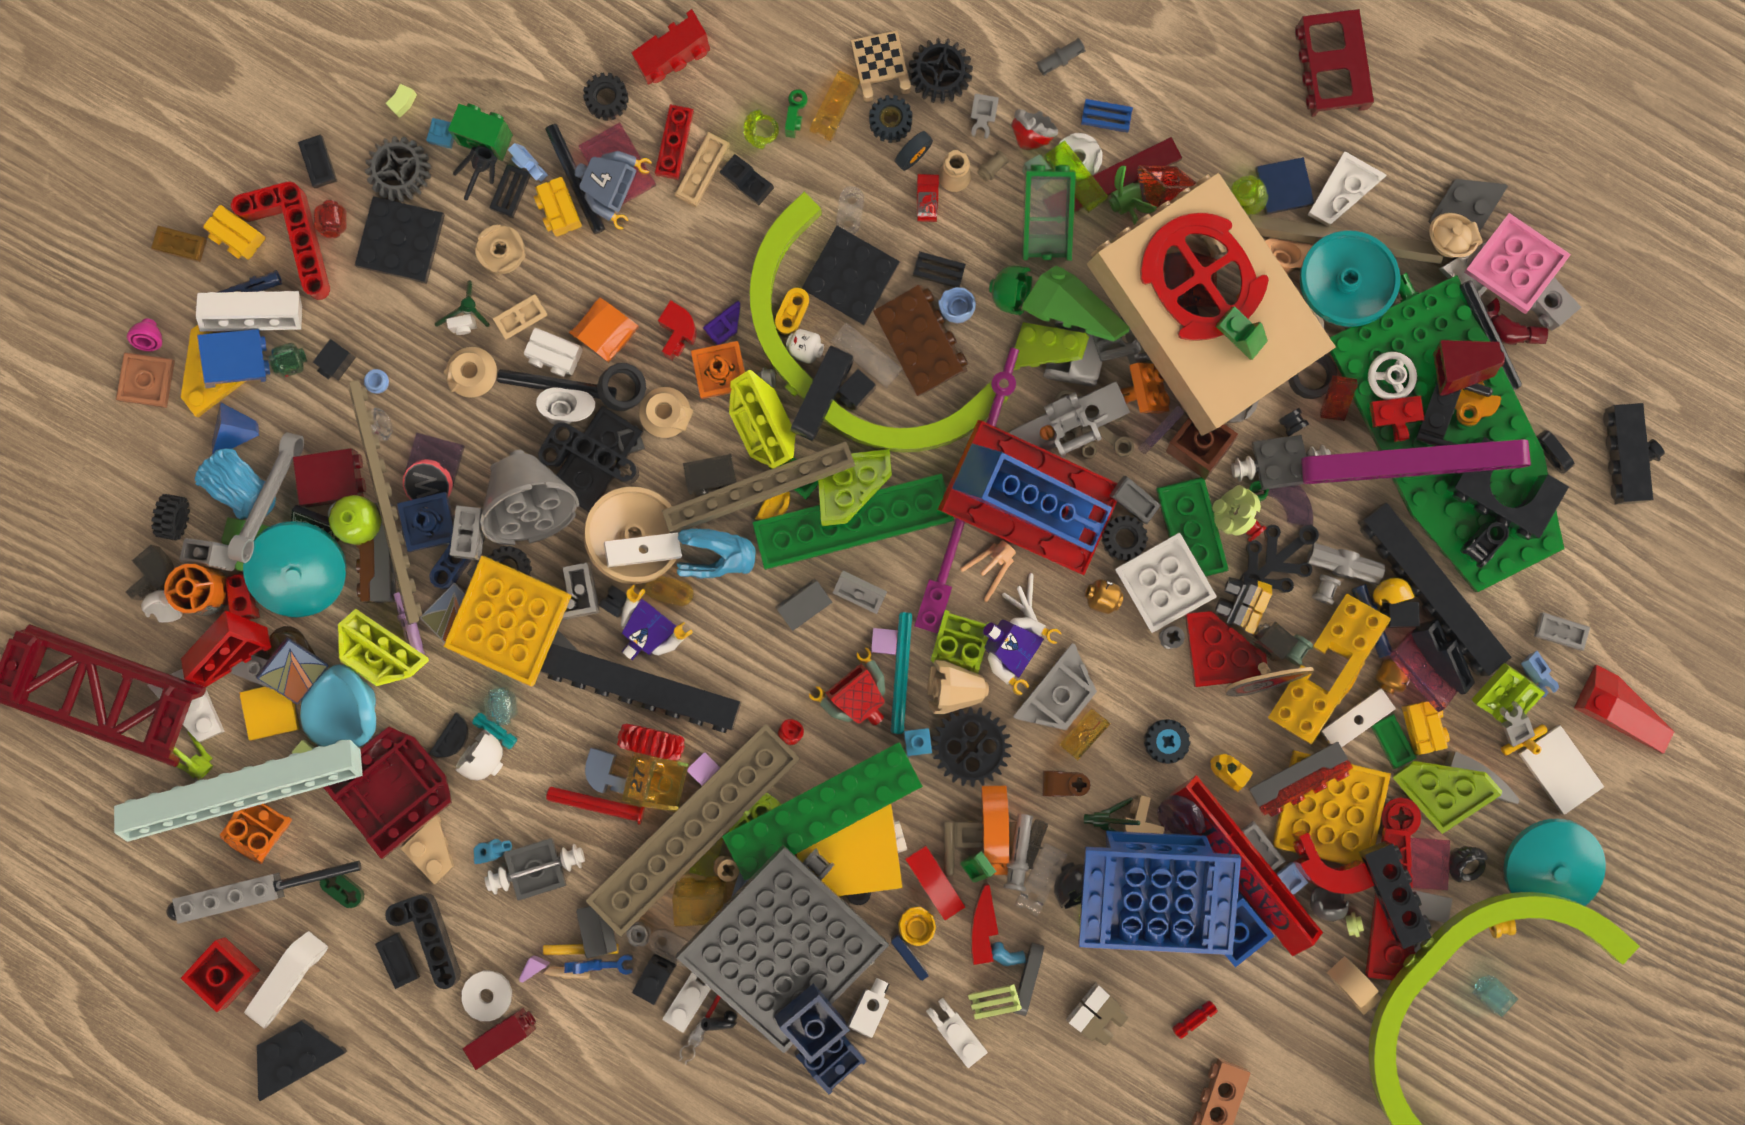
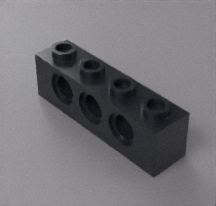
[1359,841,1431,949]

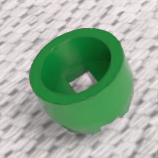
[1249,481,1269,502]

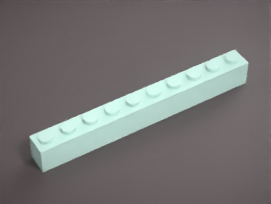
[114,740,362,842]

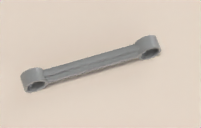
[228,432,304,563]

